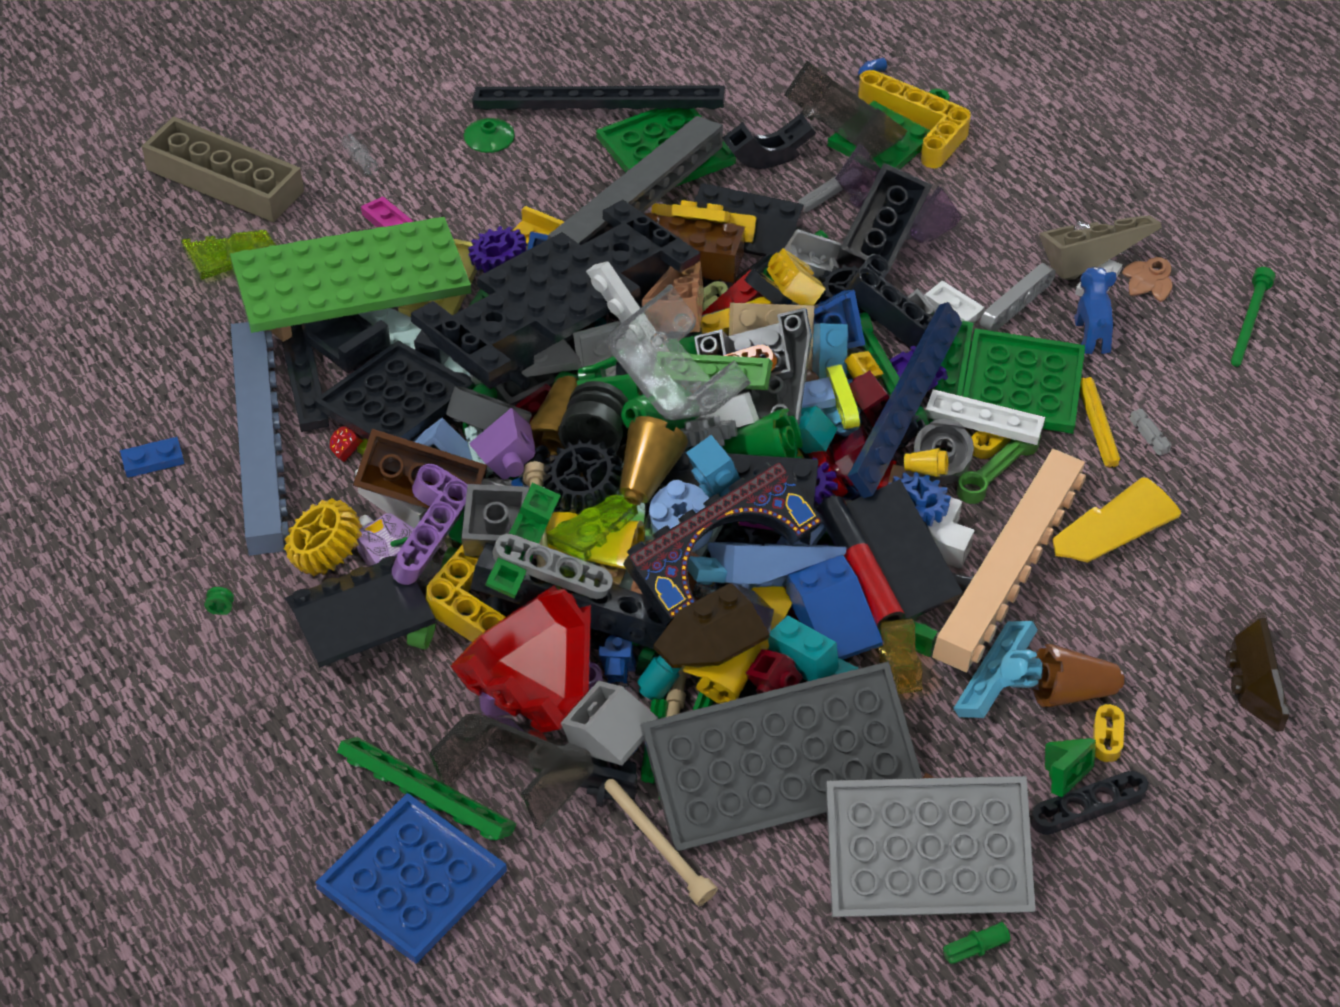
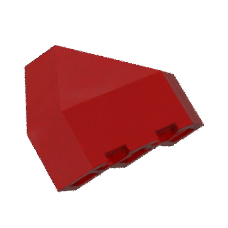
[450,585,591,732]

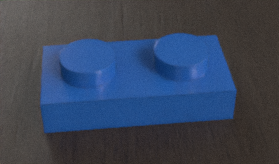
[120,437,185,478]

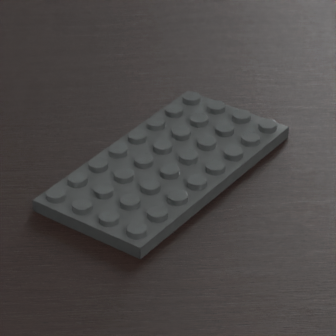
[640,661,922,852]

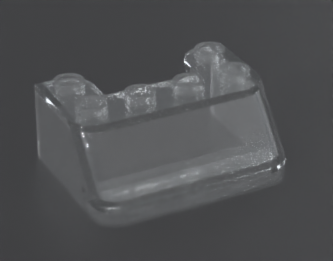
[607,284,751,420]

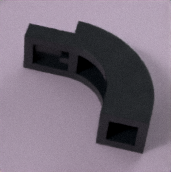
[722,113,817,169]

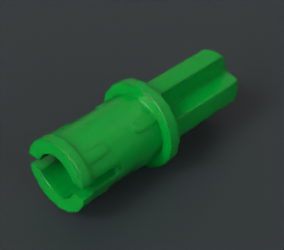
[943,921,1011,964]

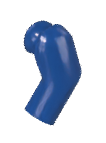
[858,57,887,76]

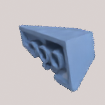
[708,542,846,589]

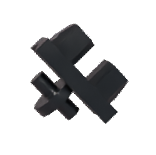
[578,756,637,808]

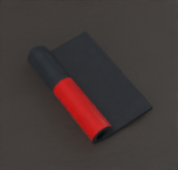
[817,479,963,631]

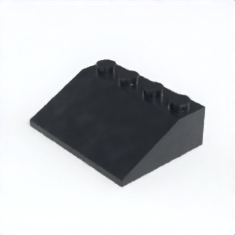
[284,556,437,668]

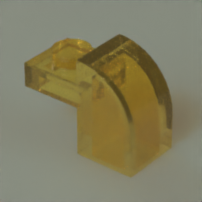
[879,619,922,694]

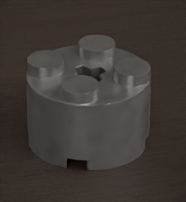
[914,419,974,484]

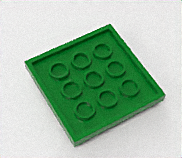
[596,108,736,187]
[963,328,1085,434]

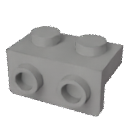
[784,229,841,279]

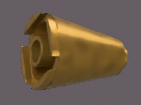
[530,376,578,457]
[620,416,688,505]

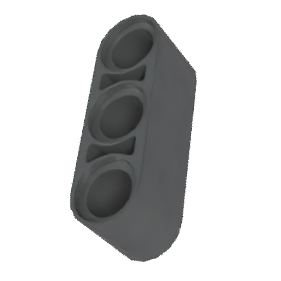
[446,386,532,430]

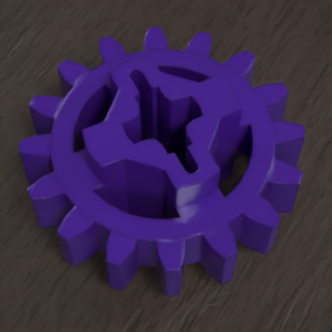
[468,226,527,273]

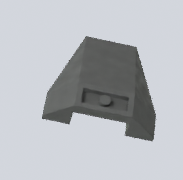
[694,308,812,429]

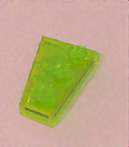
[181,229,276,280]
[546,494,638,562]

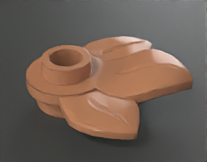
[1122,257,1172,302]

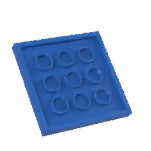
[316,793,507,964]

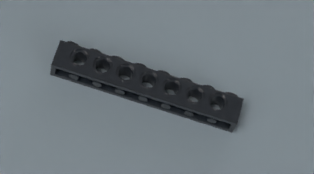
[471,543,669,649]

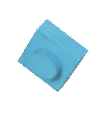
[688,556,727,585]

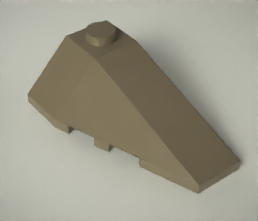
[1040,215,1161,280]

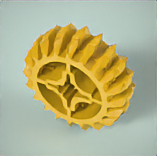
[284,498,363,576]

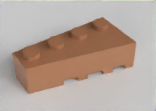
[641,262,704,336]

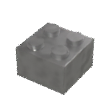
[462,484,529,556]

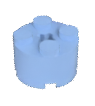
[649,480,713,551]

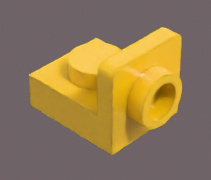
[844,351,883,379]

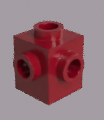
[745,649,803,694]

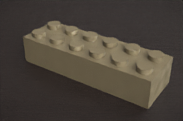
[142,116,304,223]

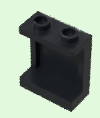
[302,314,391,373]

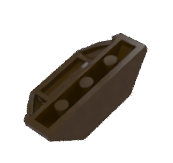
[654,583,774,669]
[1225,612,1290,731]

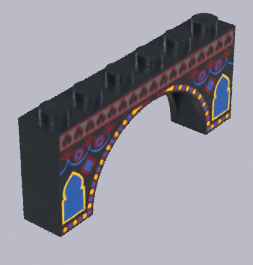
[623,460,822,626]

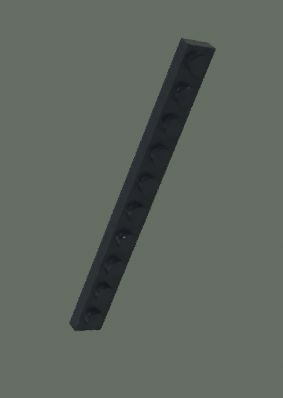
[472,85,726,110]

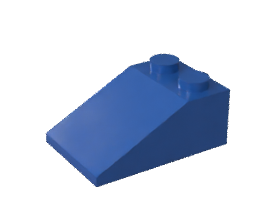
[786,555,883,660]

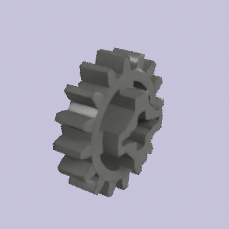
[673,415,738,450]

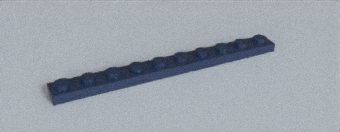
[848,302,962,498]

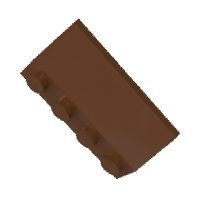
[353,429,487,509]

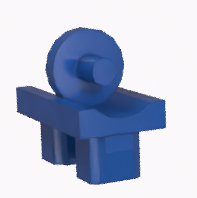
[599,635,636,686]

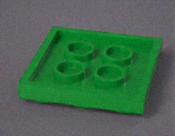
[827,101,931,173]

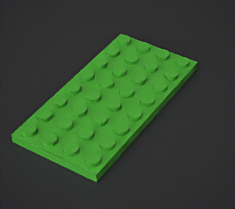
[230,217,471,333]

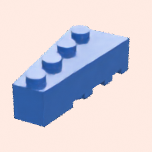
[814,290,865,349]

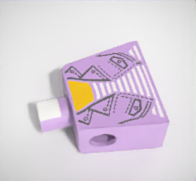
[357,513,425,566]

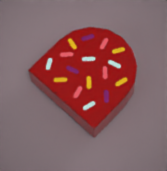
[330,426,363,462]

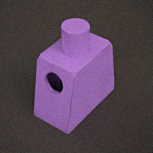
[469,408,536,480]

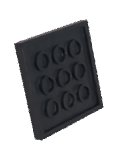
[314,340,475,440]

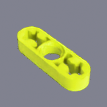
[826,364,860,429]

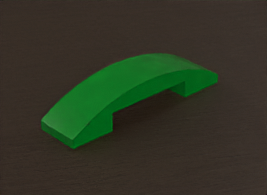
[485,482,561,598]

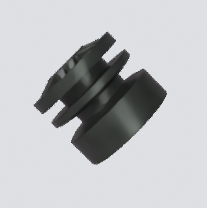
[558,381,628,452]

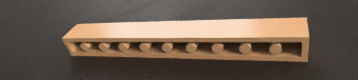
[932,449,1086,673]

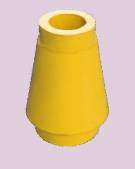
[904,448,948,477]

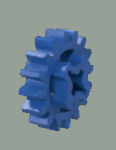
[888,472,951,527]

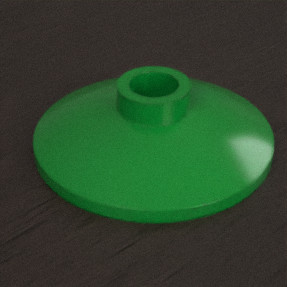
[464,118,515,153]

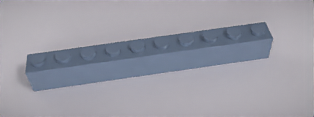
[231,322,290,556]

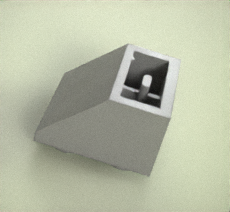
[561,681,658,765]

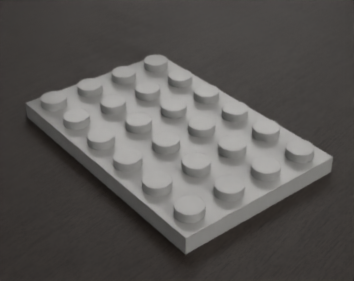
[826,776,1036,918]

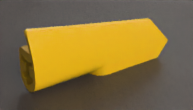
[1052,477,1181,563]
[546,512,645,569]
[682,586,792,704]

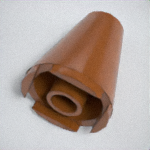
[1033,644,1125,707]

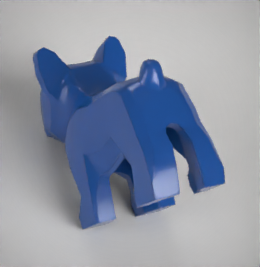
[1074,267,1117,354]

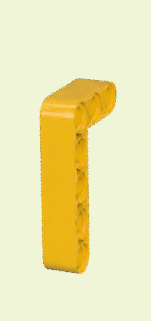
[858,70,971,168]
[426,544,506,642]

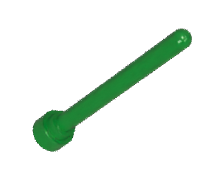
[1231,267,1276,367]

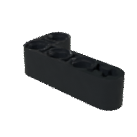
[844,254,932,347]

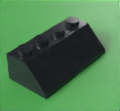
[836,163,932,273]
[694,183,804,257]

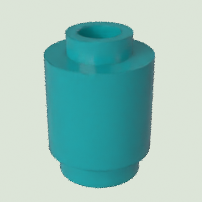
[637,655,681,701]

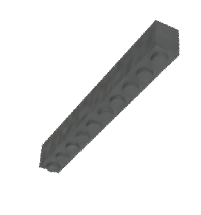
[547,116,723,245]

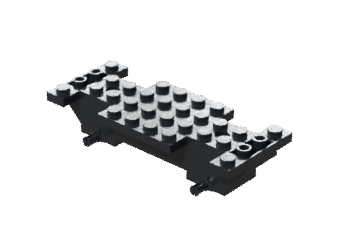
[411,200,701,389]

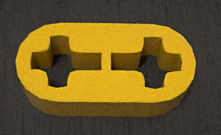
[971,431,1011,459]
[1093,704,1125,762]

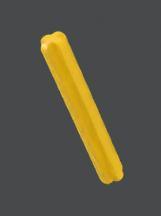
[1080,377,1120,468]

